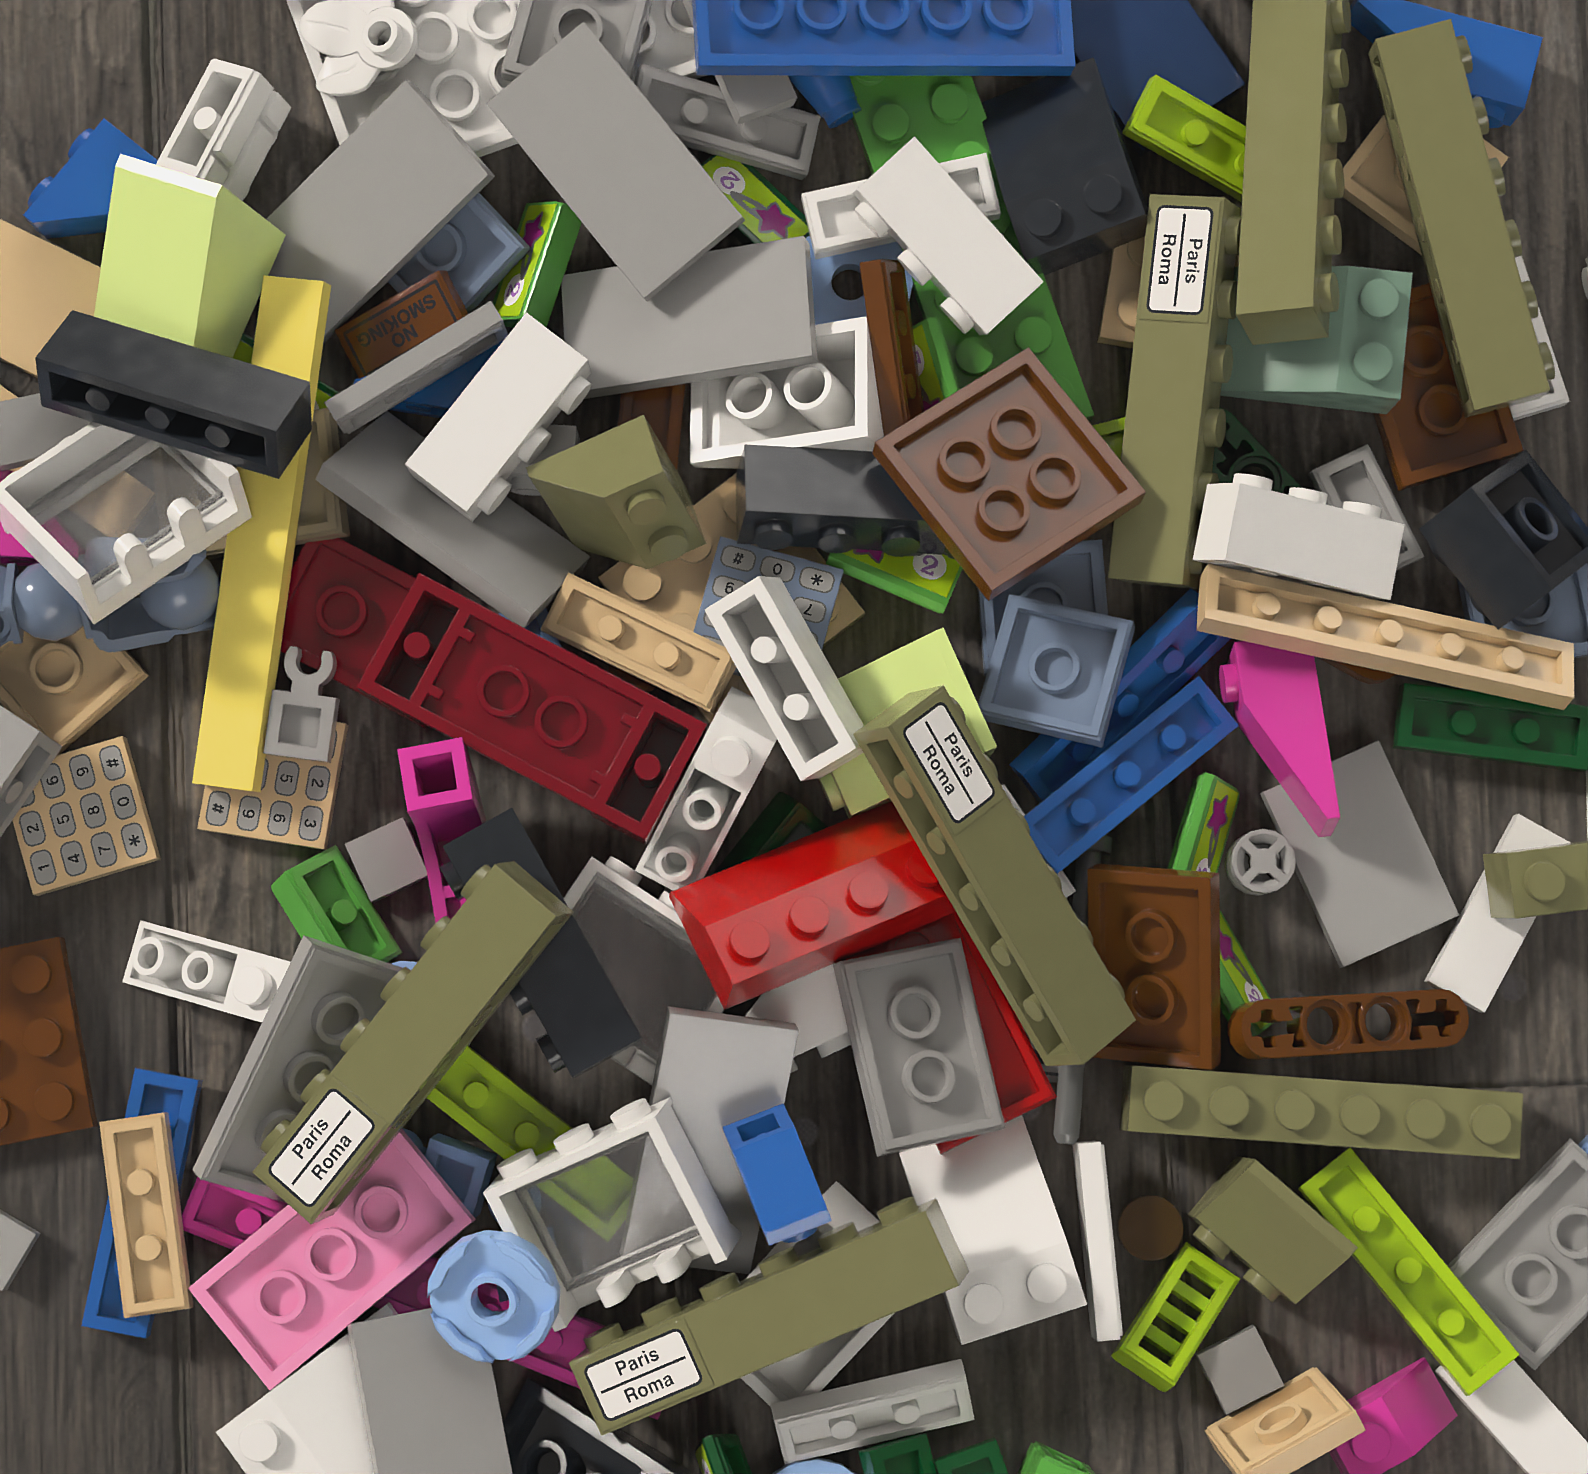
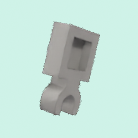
[263,646,340,763]

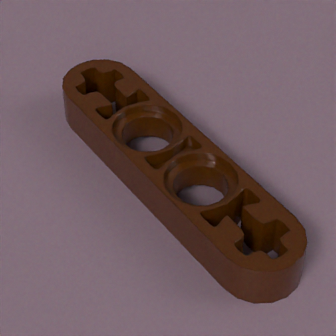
[1227,989,1469,1060]

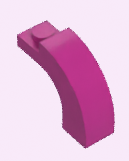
[397,737,486,923]

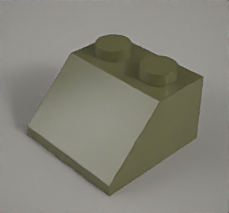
[526,415,706,569]
[1187,1156,1358,1304]

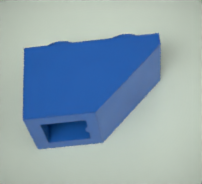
[23,118,158,239]
[722,1104,832,1246]

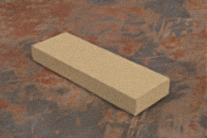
[540,572,736,714]
[99,1112,193,1318]

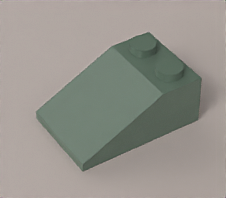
[1220,266,1413,414]

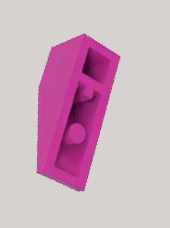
[1219,641,1340,837]

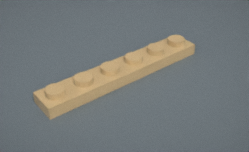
[1196,563,1574,710]

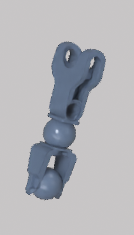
[0,539,220,652]

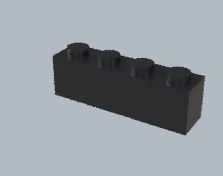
[35,310,312,479]
[736,444,955,559]
[439,808,642,1079]

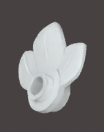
[299,0,418,96]

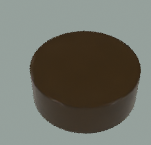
[1116,1195,1183,1261]

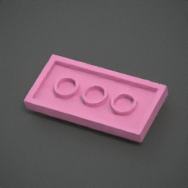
[188,1129,476,1390]

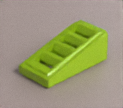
[1111,1242,1240,1392]

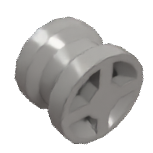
[1225,829,1296,896]

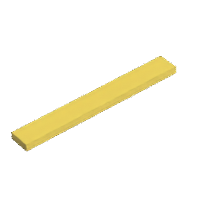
[192,275,331,792]

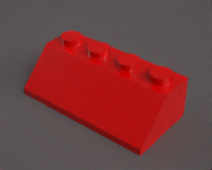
[669,801,955,1010]

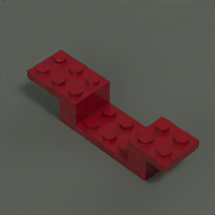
[280,538,765,877]

